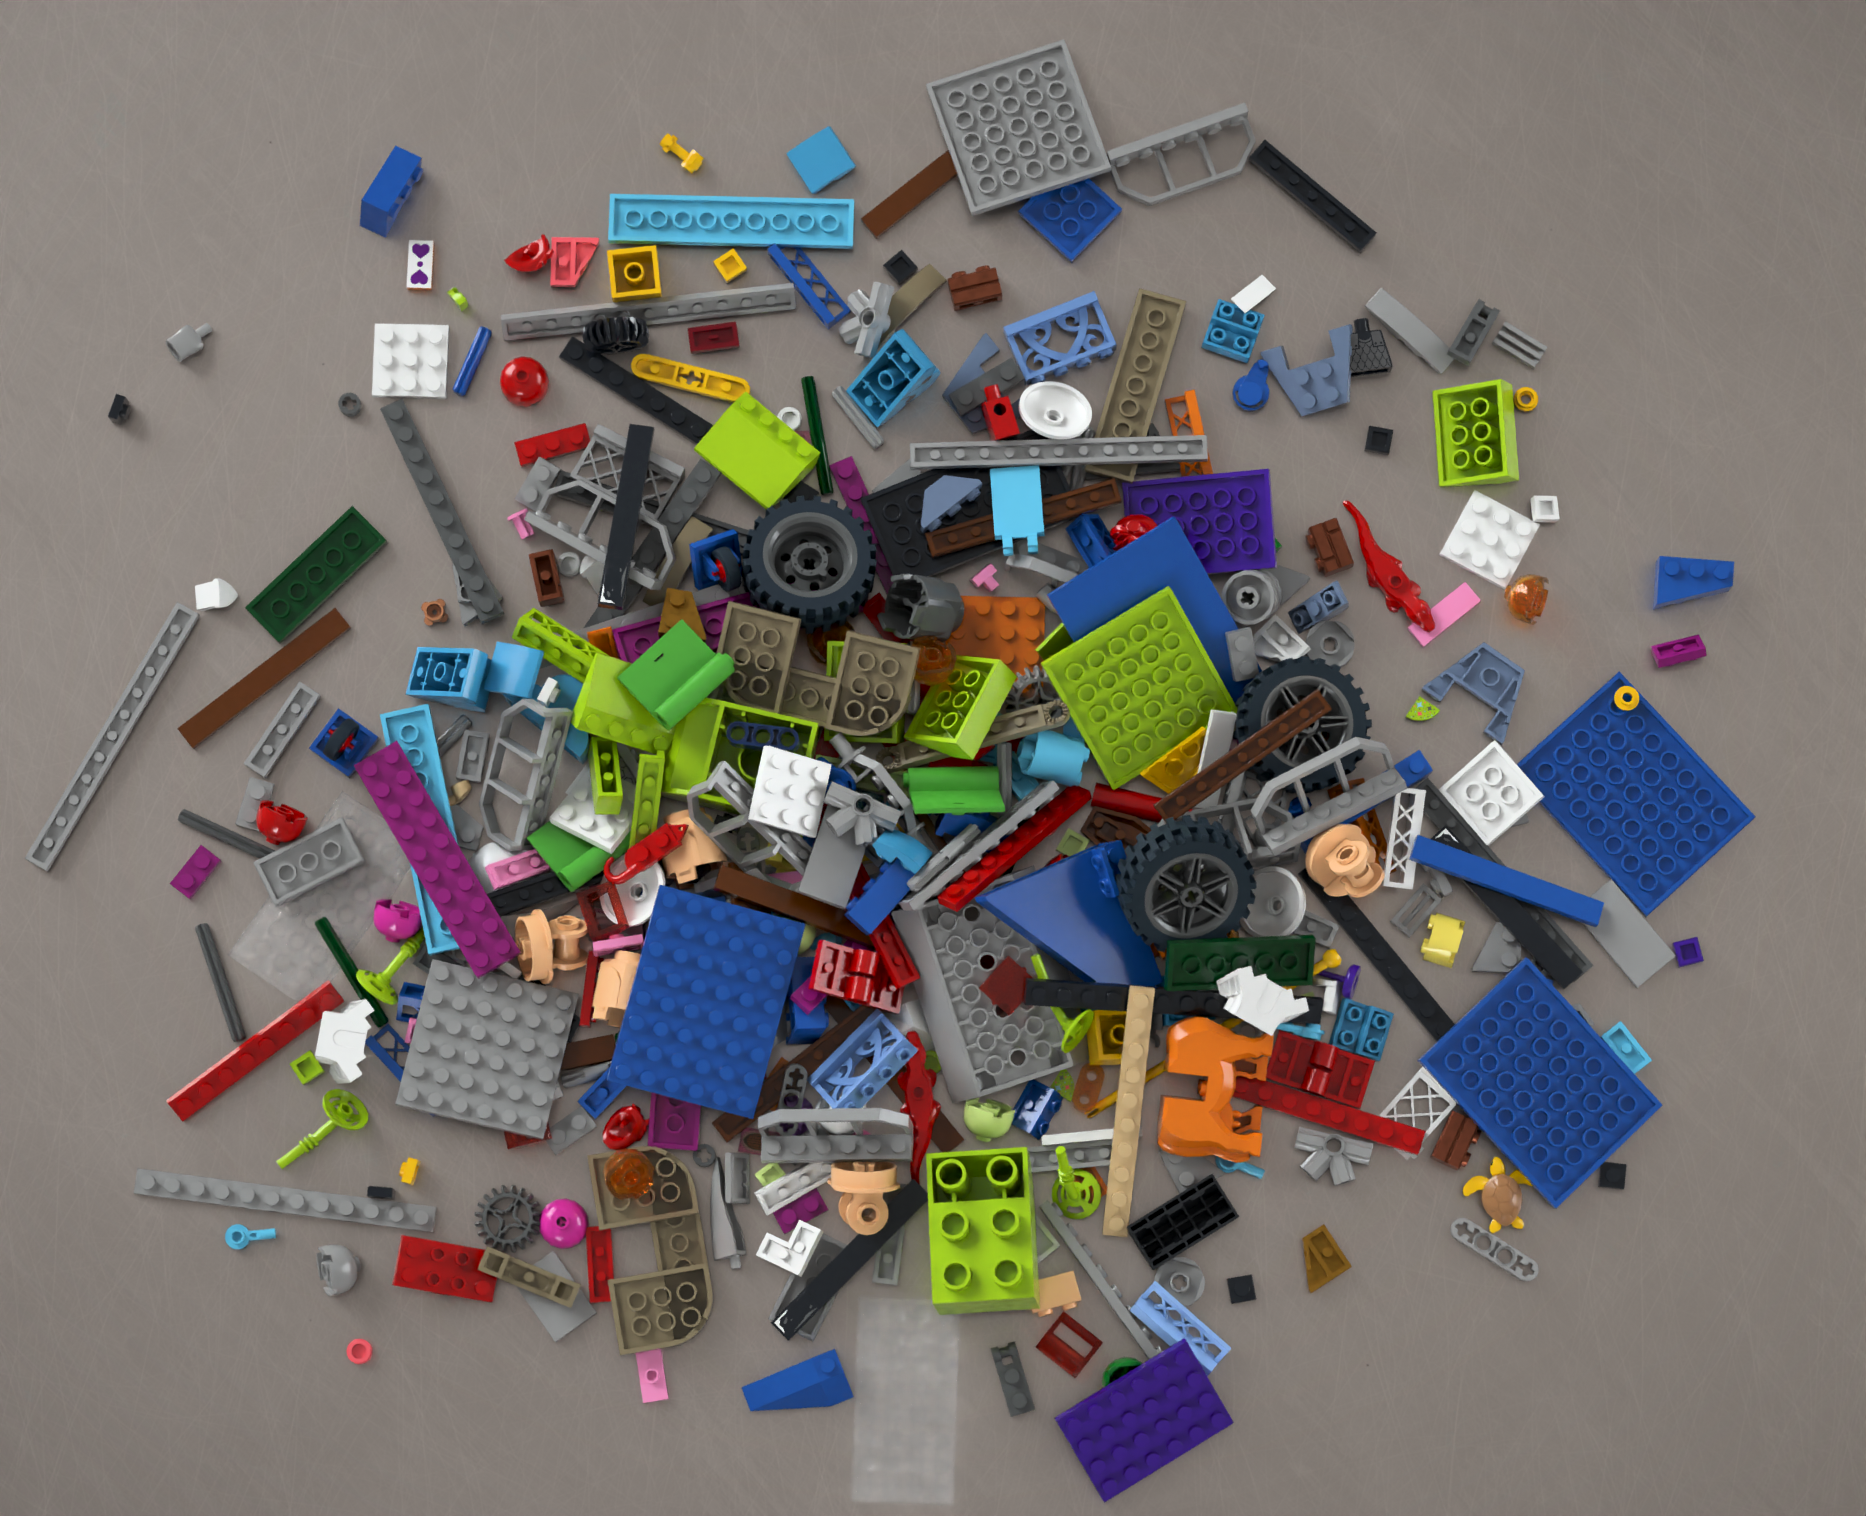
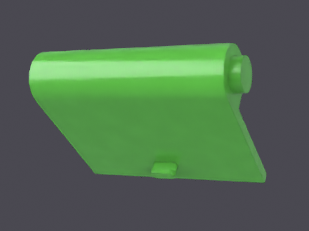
[617,619,735,730]
[902,766,1005,815]
[527,821,631,892]

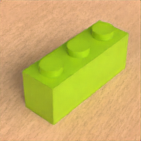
[588,737,623,815]

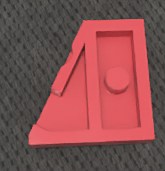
[550,237,599,287]

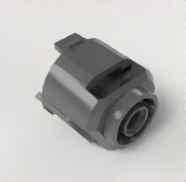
[877,573,964,643]

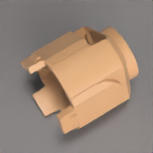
[658,807,730,890]
[592,950,640,1028]

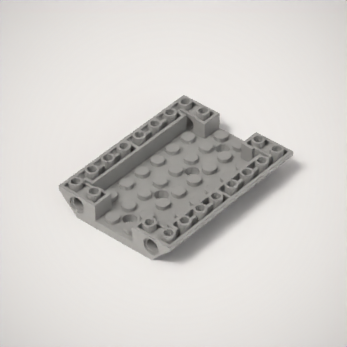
[891,865,1089,1103]

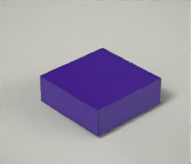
[1672,937,1704,968]

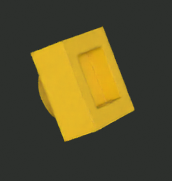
[713,248,747,283]
[399,1157,421,1186]

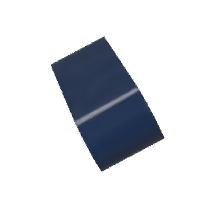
[726,721,800,753]

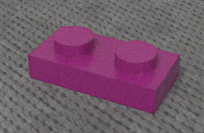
[1651,634,1707,668]
[170,845,221,900]
[773,1188,828,1235]

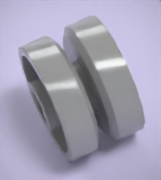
[1222,569,1282,625]

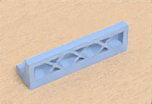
[1129,1281,1231,1376]

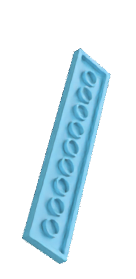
[608,194,854,249]
[380,704,460,955]

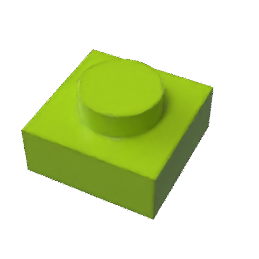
[290,1050,325,1085]

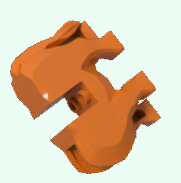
[1157,1016,1274,1163]

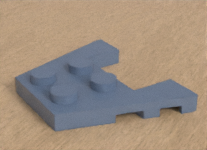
[1260,324,1353,416]
[942,333,1021,435]
[1422,642,1525,745]

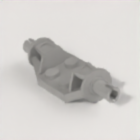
[829,732,934,852]

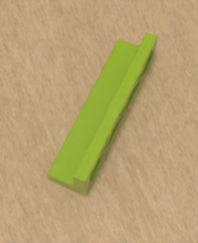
[511,608,609,684]
[629,750,665,848]

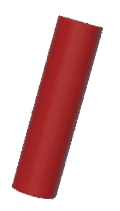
[1090,782,1192,824]

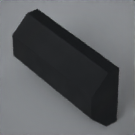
[1126,1174,1239,1270]

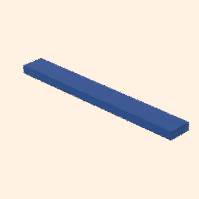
[1409,835,1604,927]

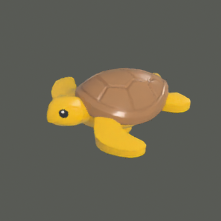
[1463,1157,1533,1233]

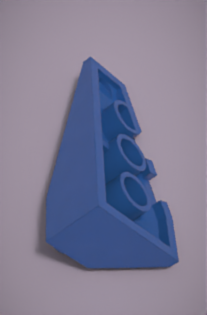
[741,1349,854,1411]

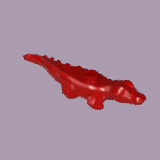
[1343,501,1435,632]
[897,1031,941,1185]

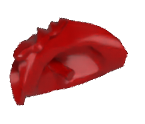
[504,234,554,272]
[1110,515,1158,551]
[602,1104,649,1150]

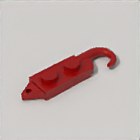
[603,823,689,884]

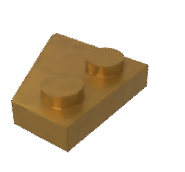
[658,588,706,644]
[1302,1224,1352,1293]

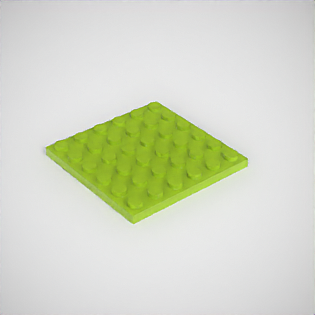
[1040,586,1238,790]

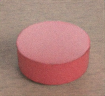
[347,1339,373,1364]

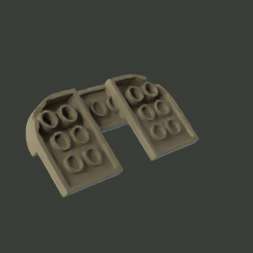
[717,601,921,736]
[587,1146,713,1356]

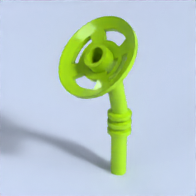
[356,926,425,1005]
[1031,953,1094,1053]
[276,1089,368,1169]
[1052,1146,1101,1219]

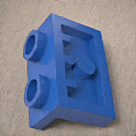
[1091,840,1127,897]
[1012,1079,1063,1140]

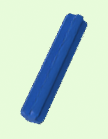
[453,326,492,396]

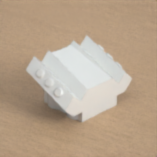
[1216,966,1309,1036]
[315,999,374,1084]

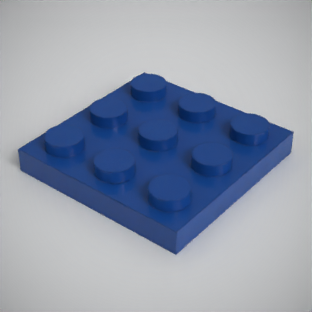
[1018,178,1122,262]

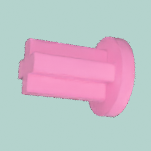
[507,508,535,539]

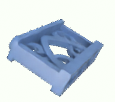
[1003,291,1117,385]
[807,1009,918,1109]

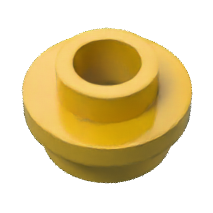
[1513,387,1538,412]
[1614,686,1639,711]

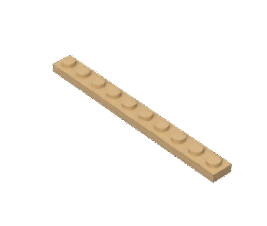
[1102,985,1155,1237]

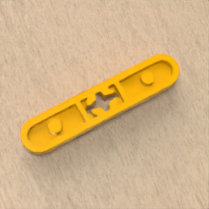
[631,354,751,403]

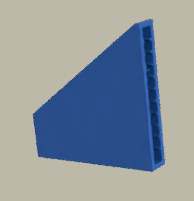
[975,841,1163,986]

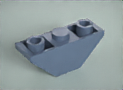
[920,475,982,533]
[1288,580,1349,634]

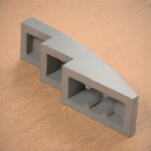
[1365,288,1454,374]

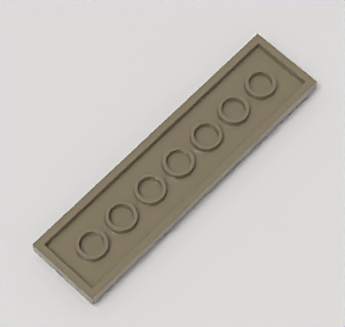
[1085,288,1186,484]

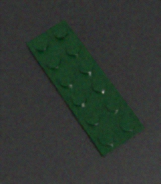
[245,506,387,644]
[1164,935,1316,991]

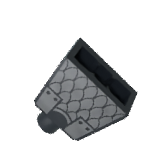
[1350,318,1393,377]

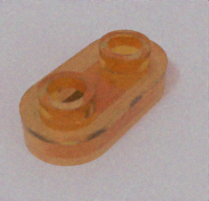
[1072,1063,1105,1113]

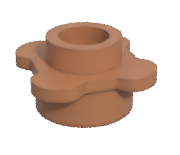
[421,599,448,626]

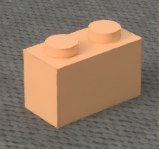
[1031,1270,1081,1317]

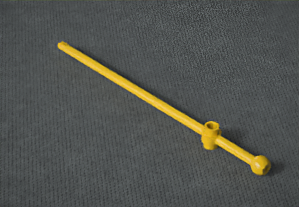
[1084,949,1342,1118]

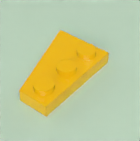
[1140,726,1207,794]

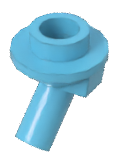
[810,933,843,951]

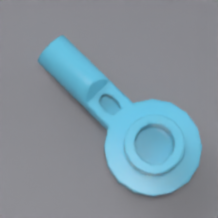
[1276,1022,1325,1041]
[1216,1156,1265,1179]
[225,1224,276,1250]

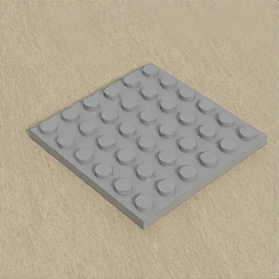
[926,40,1111,216]
[395,959,579,1140]

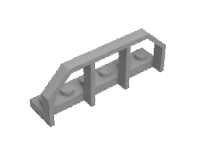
[1107,103,1256,206]
[524,480,676,590]
[1005,538,1089,589]
[479,699,573,851]
[1251,737,1407,856]
[687,760,812,892]
[1158,798,1301,889]
[758,1108,913,1163]

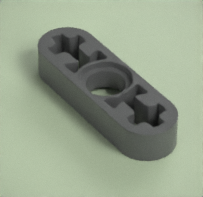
[775,1063,808,1136]

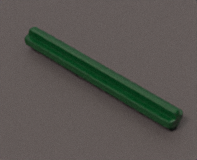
[801,376,834,495]
[315,917,388,1027]

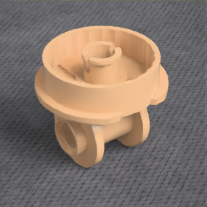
[1305,824,1385,898]
[515,909,588,984]
[827,1161,900,1235]

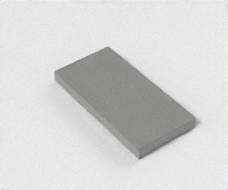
[797,804,867,910]
[253,817,365,907]
[1581,879,1676,988]
[768,1233,847,1342]

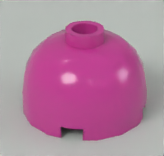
[373,899,422,943]
[539,1198,589,1249]

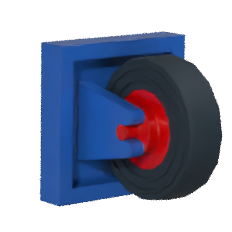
[689,529,742,592]
[309,708,379,778]

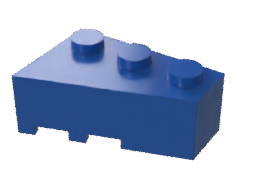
[360,145,423,238]
[1653,556,1734,610]
[935,812,1016,853]
[844,858,915,936]
[786,957,829,1045]

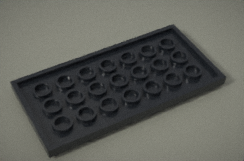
[860,429,1080,577]

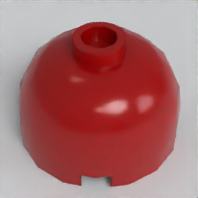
[500,356,549,407]
[256,800,308,845]

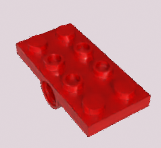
[808,940,905,1014]
[1266,1030,1375,1109]
[392,1235,497,1303]

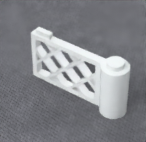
[1379,1066,1457,1160]

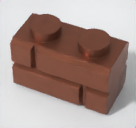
[948,265,1002,311]
[1305,518,1354,577]
[529,549,565,607]
[1430,1110,1482,1170]

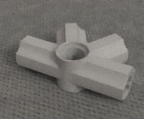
[839,282,894,359]
[823,781,901,846]
[1295,1127,1373,1186]

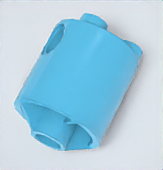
[1017,730,1090,787]

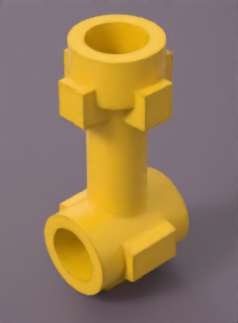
[659,133,704,174]

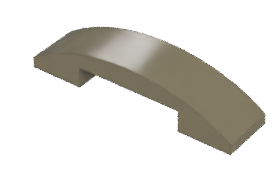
[878,264,947,348]
[642,516,713,606]
[477,1246,581,1308]

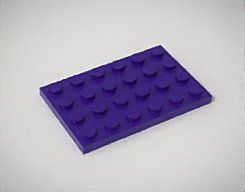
[1122,469,1277,574]
[1054,1338,1234,1503]

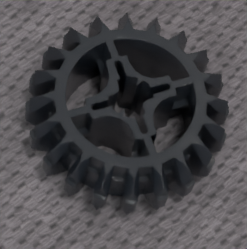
[582,316,649,355]

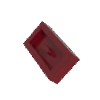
[688,322,740,354]

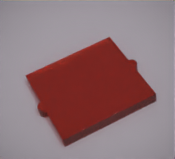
[979,955,1033,1016]

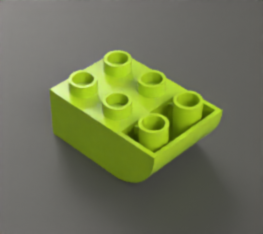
[661,698,820,815]
[926,1147,1040,1315]

